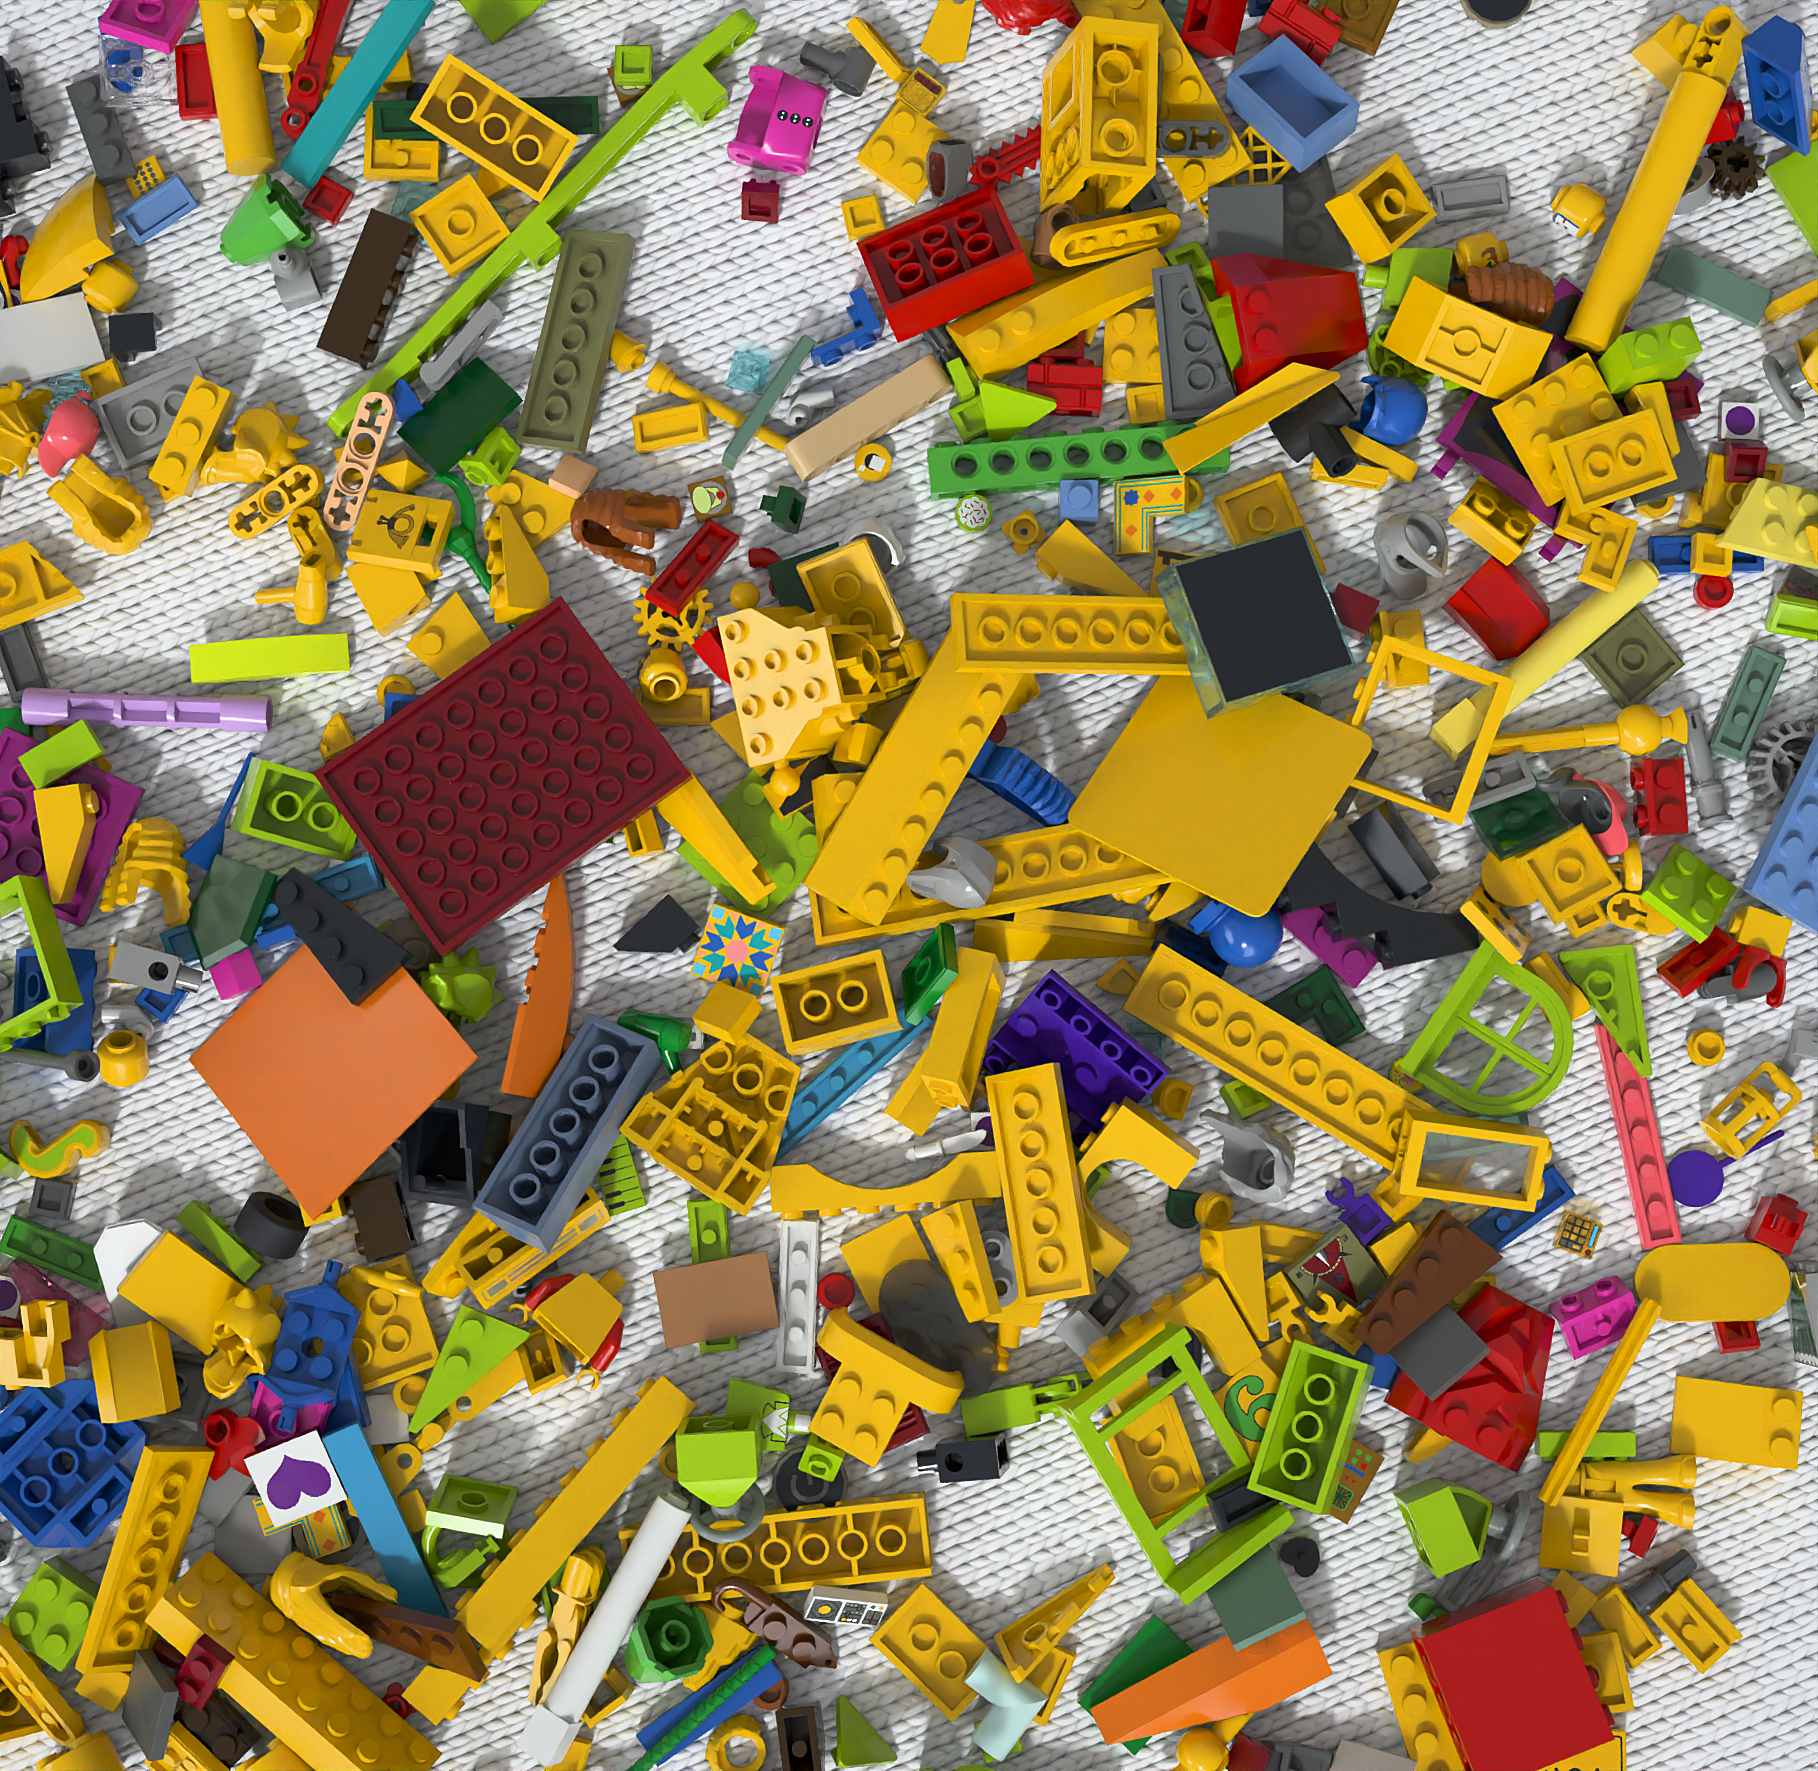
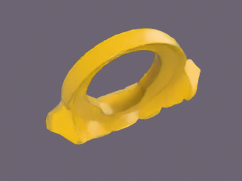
[705,1714,766,1771]

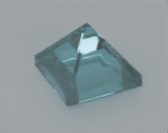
[726,350,771,395]

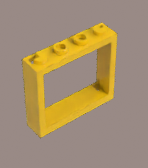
[1343,634,1516,826]

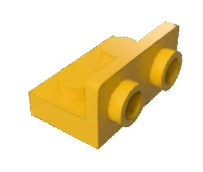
[1369,609,1430,690]

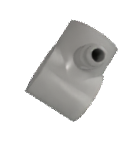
[269,247,323,312]

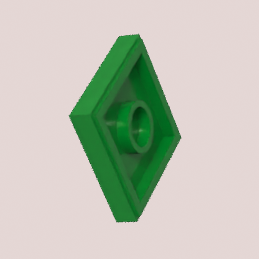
[901,923,959,1026]

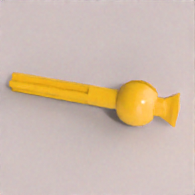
[1489,704,1688,757]
[1169,1712,1255,1771]

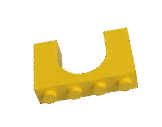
[1076,1096,1201,1278]
[1080,1273,1262,1441]

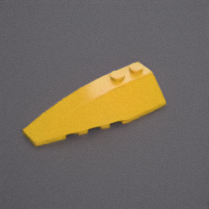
[946,248,1169,381]

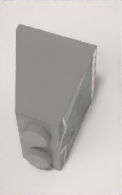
[1786,1260,1818,1368]

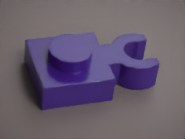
[1325,1177,1393,1247]

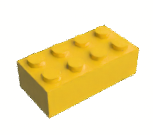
[410,53,579,203]

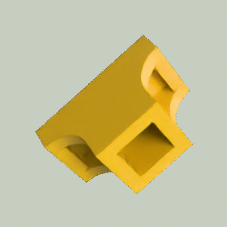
[833,722,888,770]

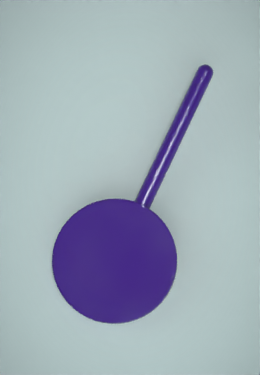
[1667,1129,1785,1207]

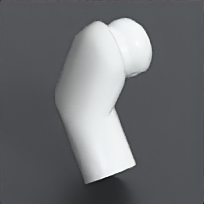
[786,388,835,429]

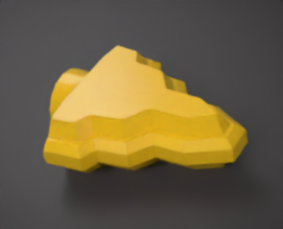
[683,1598,759,1692]

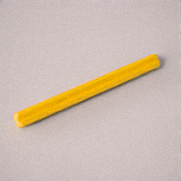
[1538,1297,1662,1507]

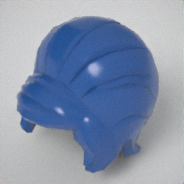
[1348,375,1428,446]

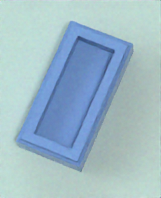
[115,173,200,246]

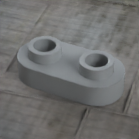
[981,1229,1018,1307]

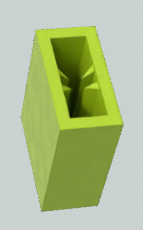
[1595,316,1703,400]

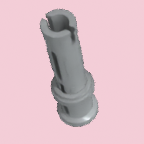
[1684,712,1733,829]

